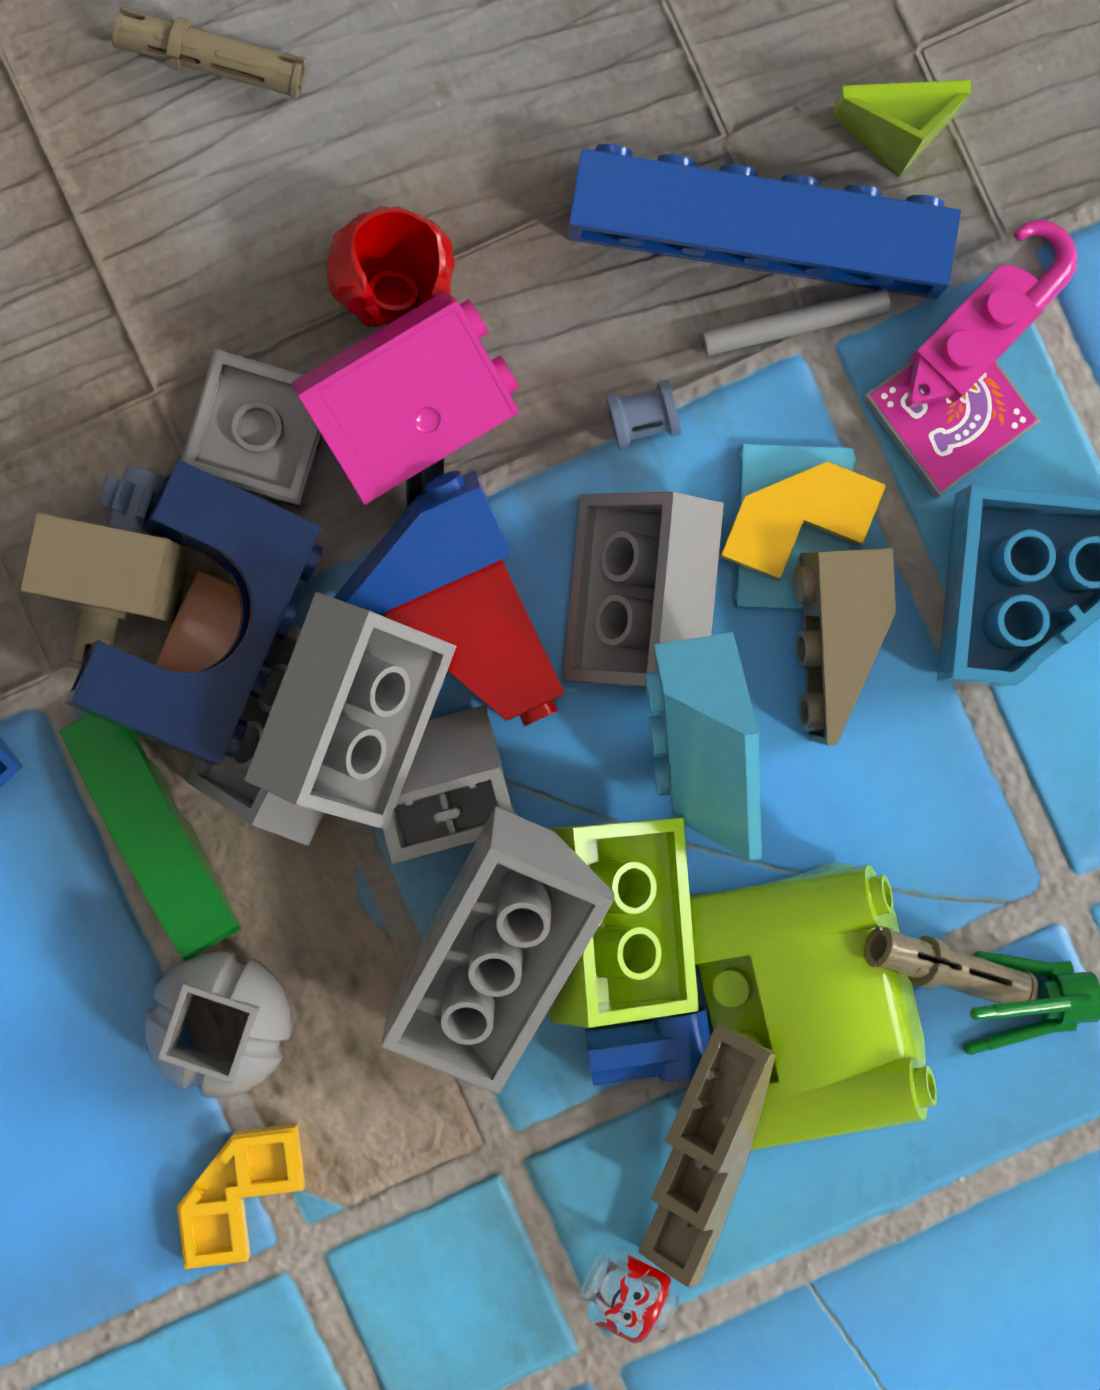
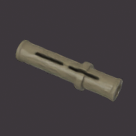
[112,6,307,99]
[864,926,1038,1004]

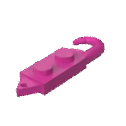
[906,220,1078,407]

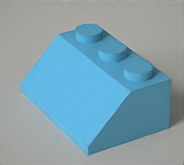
[644,632,762,861]

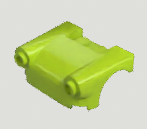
[690,863,937,1150]

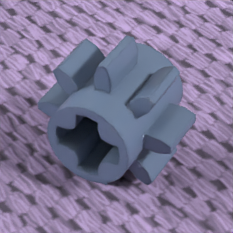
[97,465,165,536]

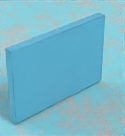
[734,444,856,609]

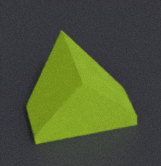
[833,80,971,177]

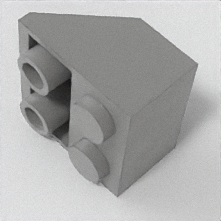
[382,705,516,864]

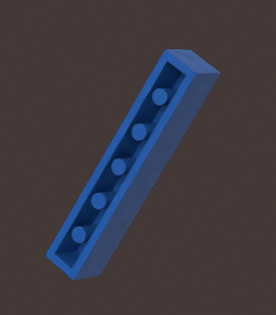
[569,144,961,299]

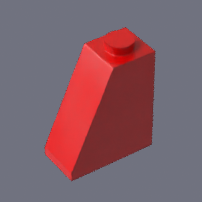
[385,560,565,727]

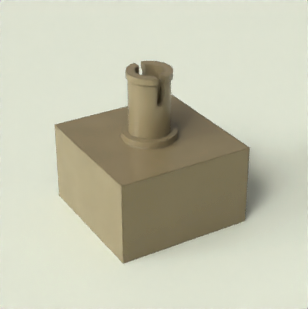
[20,513,191,670]

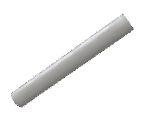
[702,288,891,356]

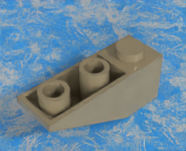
[793,548,896,746]

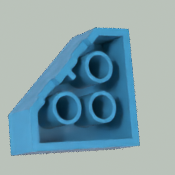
[937,485,1100,687]

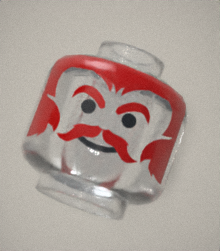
[580,1245,679,1343]

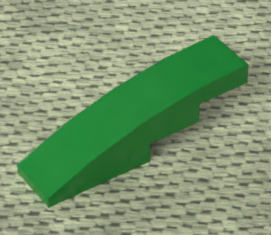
[59,714,242,960]

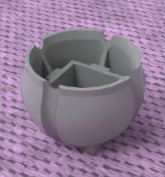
[144,950,293,1099]

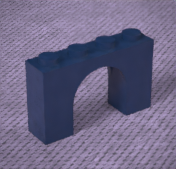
[65,459,322,765]

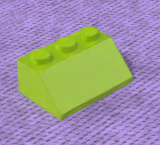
[547,818,699,1028]

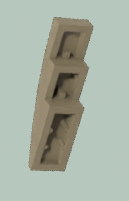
[637,1024,776,1288]

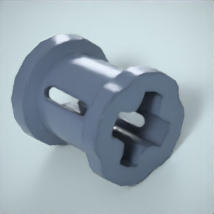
[606,380,681,450]

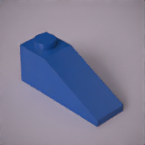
[334,470,512,615]

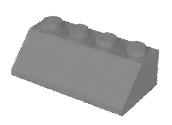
[381,806,614,1094]

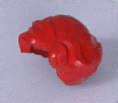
[325,206,455,327]

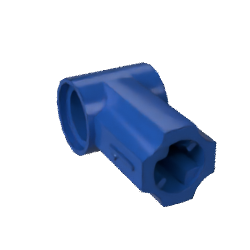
[585,1006,711,1086]

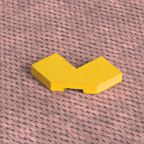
[720,461,886,580]
[177,1123,305,1269]

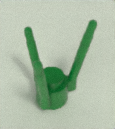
[964,951,1100,1055]

